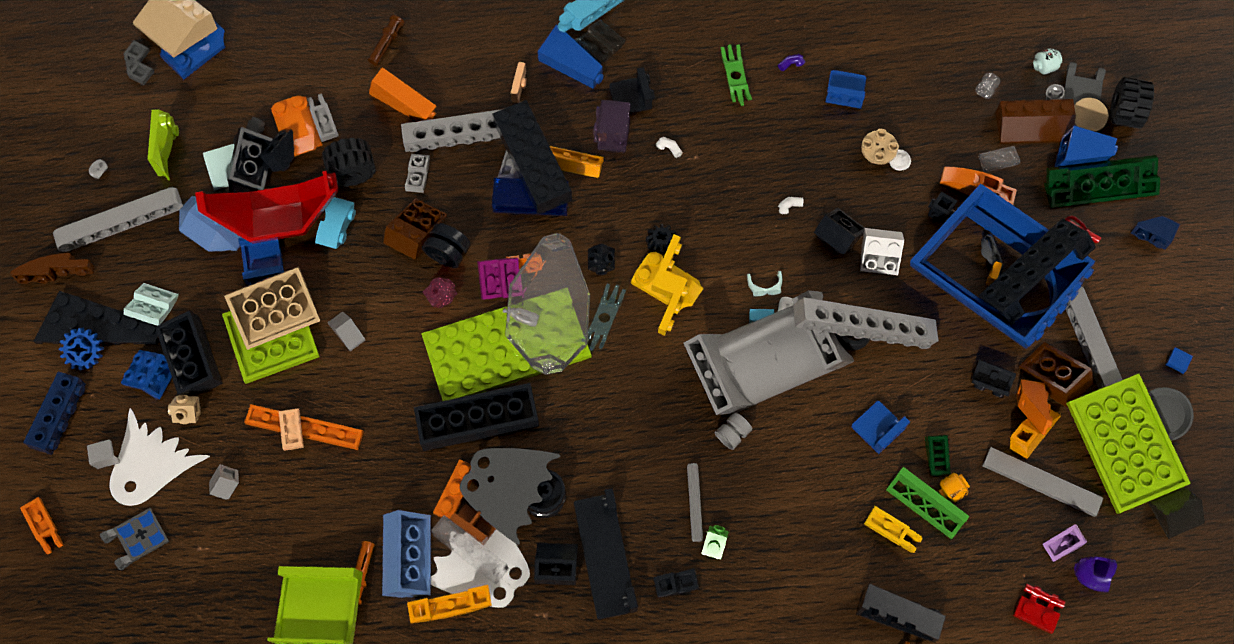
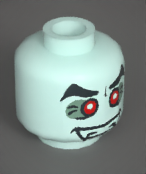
[1033,48,1062,74]

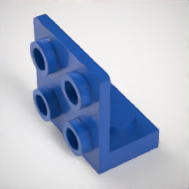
[121,350,172,399]
[851,401,910,454]

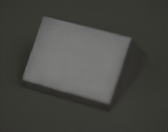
[1149,487,1205,539]

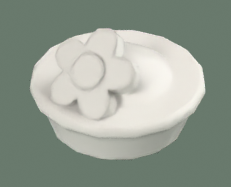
[889,149,911,171]

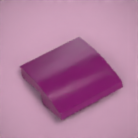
[477,258,522,300]

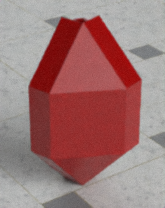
[195,171,339,244]

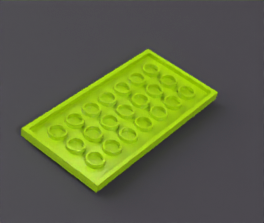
[421,288,592,401]

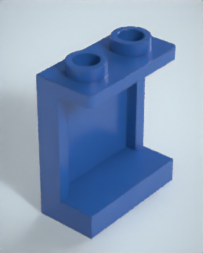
[238,238,284,286]

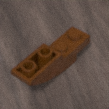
[10,253,94,284]

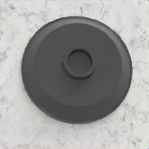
[1148,387,1194,441]

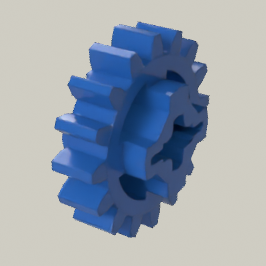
[59,328,104,370]

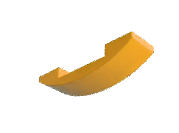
[407,585,492,623]

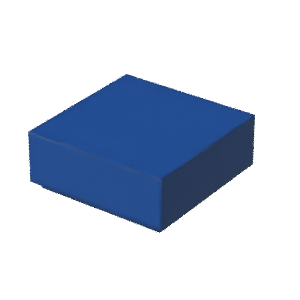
[1166,347,1193,374]

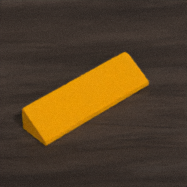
[550,146,604,178]

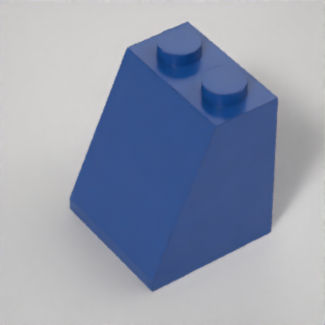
[1054,126,1118,167]

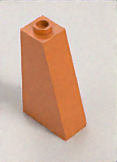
[369,67,436,122]

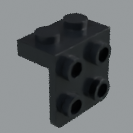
[609,67,655,116]

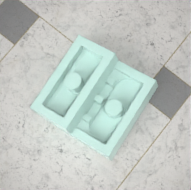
[203,144,234,190]
[124,283,178,326]

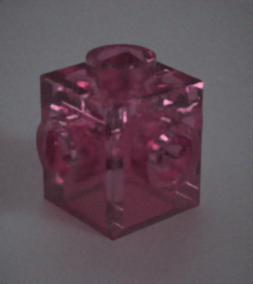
[423,277,458,308]

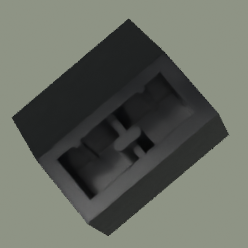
[534,543,578,585]

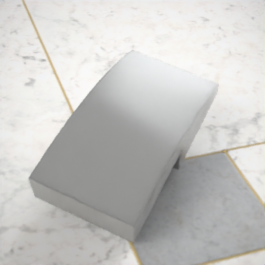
[405,154,430,193]

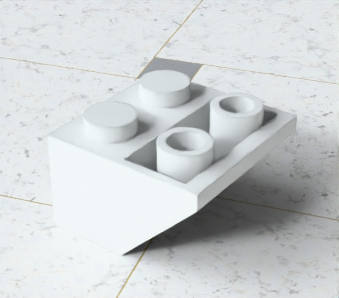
[860,228,904,275]

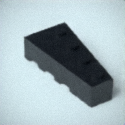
[856,584,946,643]

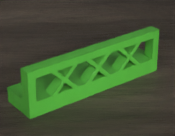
[886,467,970,539]

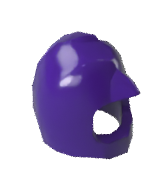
[1074,556,1117,592]

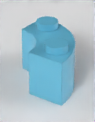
[315,197,356,249]

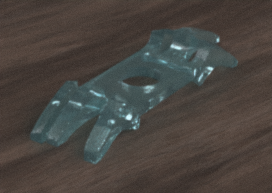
[583,284,626,351]

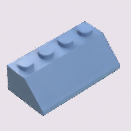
[382,510,431,597]

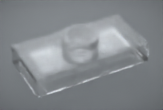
[978,146,1021,173]

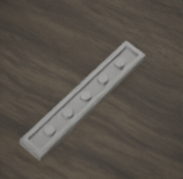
[982,447,1103,517]

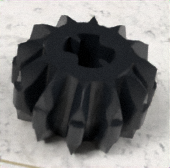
[646,223,676,255]

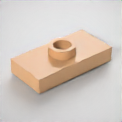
[511,62,527,103]
[279,408,304,451]

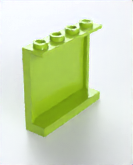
[267,566,363,644]

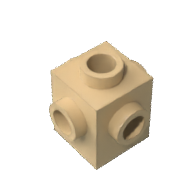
[168,395,201,424]

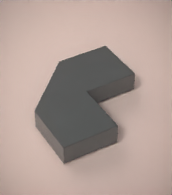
[123,41,154,85]

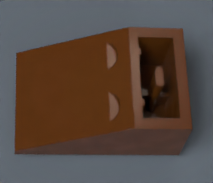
[383,198,447,260]

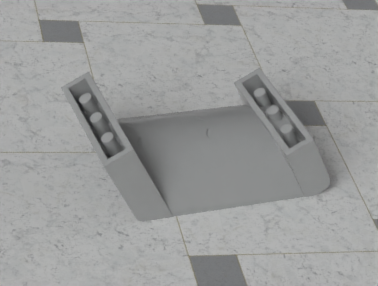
[684,291,854,415]

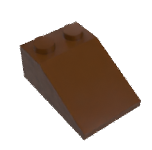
[1019,342,1093,408]

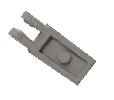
[307,93,339,142]

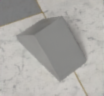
[328,312,366,352]

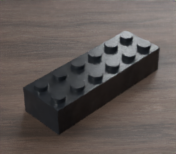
[492,100,572,215]
[414,383,539,451]

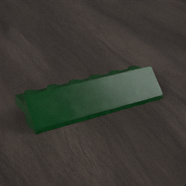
[1044,155,1160,208]

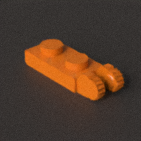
[20,497,64,554]

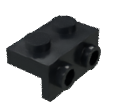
[970,360,1016,398]

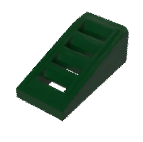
[925,435,951,476]

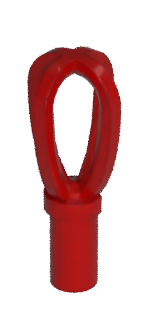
[1065,216,1101,244]

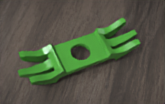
[721,45,752,106]

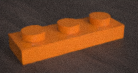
[433,459,475,521]

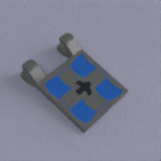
[100,508,169,570]

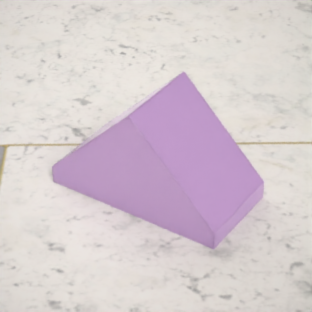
[1043,524,1087,562]

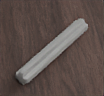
[687,463,703,542]

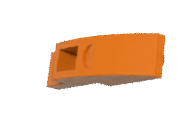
[940,167,1017,205]

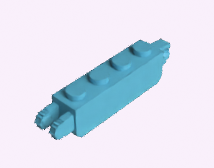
[557,0,624,32]

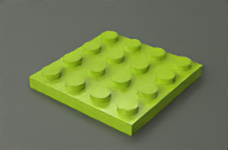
[222,311,320,384]

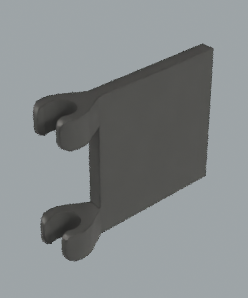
[1064,62,1106,105]

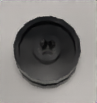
[422,223,471,268]
[527,469,566,518]

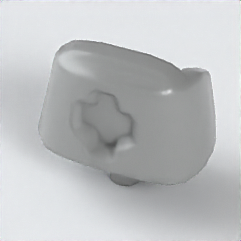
[89,159,108,179]

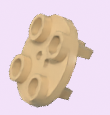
[861,129,899,164]

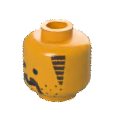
[938,473,970,503]

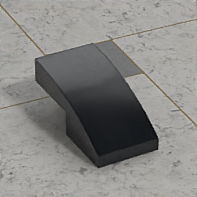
[653,568,700,598]

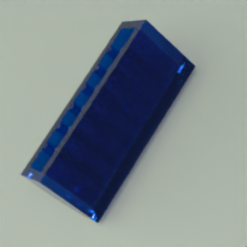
[492,177,569,216]

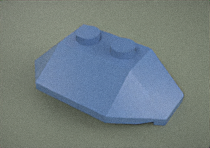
[179,196,242,252]

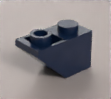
[1131,216,1180,250]

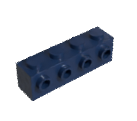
[23,371,86,455]

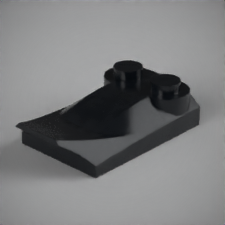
[227,127,273,193]

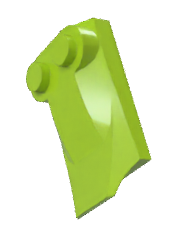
[148,110,179,181]

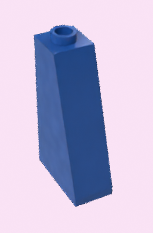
[538,25,604,89]

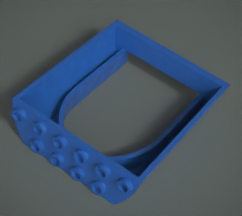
[910,184,1095,349]

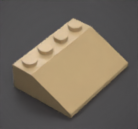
[133,0,217,58]
[224,266,320,350]

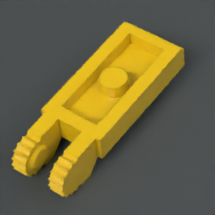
[864,506,922,553]

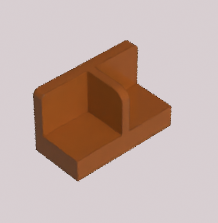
[449,504,496,546]

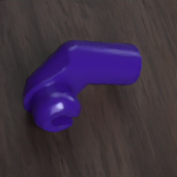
[778,54,805,71]

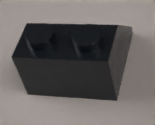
[813,208,865,255]

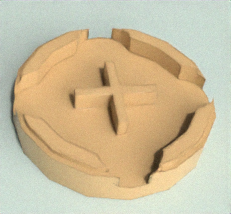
[1074,98,1108,132]

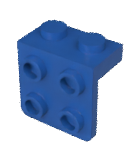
[825,70,866,109]

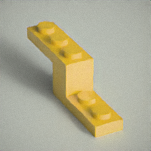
[651,234,689,336]

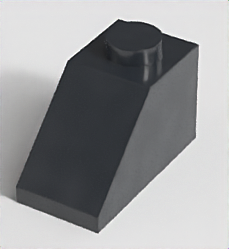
[259,129,294,172]

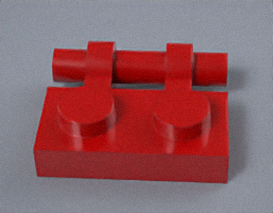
[1013,584,1065,634]

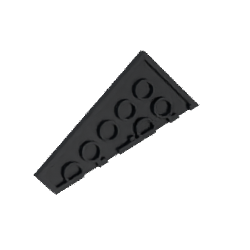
[34,291,159,345]

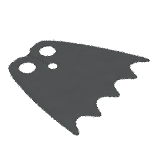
[460,448,560,545]

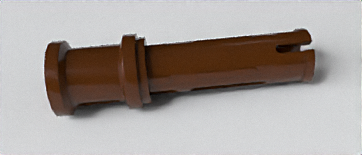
[368,15,405,66]

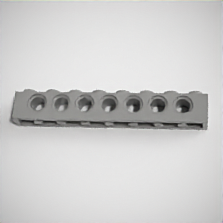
[793,297,938,349]

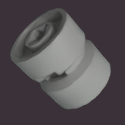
[715,412,752,450]

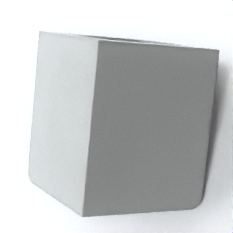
[87,440,120,469]
[209,464,239,500]

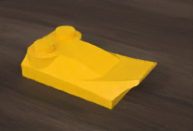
[631,252,704,312]

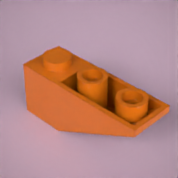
[1016,379,1052,435]

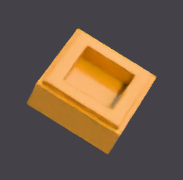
[986,261,1003,286]

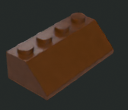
[995,99,1076,144]

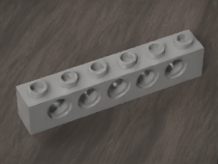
[401,109,502,152]

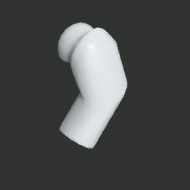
[656,137,683,158]
[778,197,803,214]

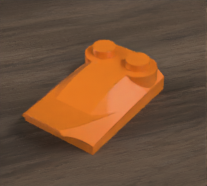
[271,96,322,156]

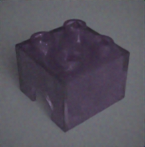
[594,100,630,152]

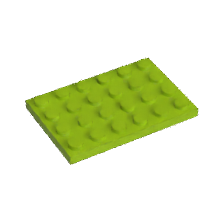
[1066,374,1191,514]

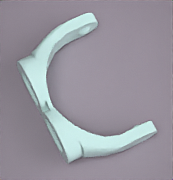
[747,271,782,296]

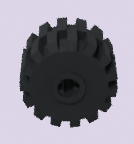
[1110,77,1154,129]
[322,138,376,187]

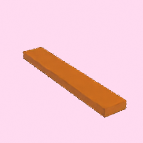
[244,404,364,450]

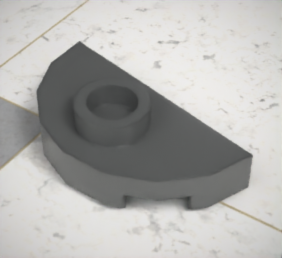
[981,234,1004,268]

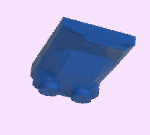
[160,20,225,80]

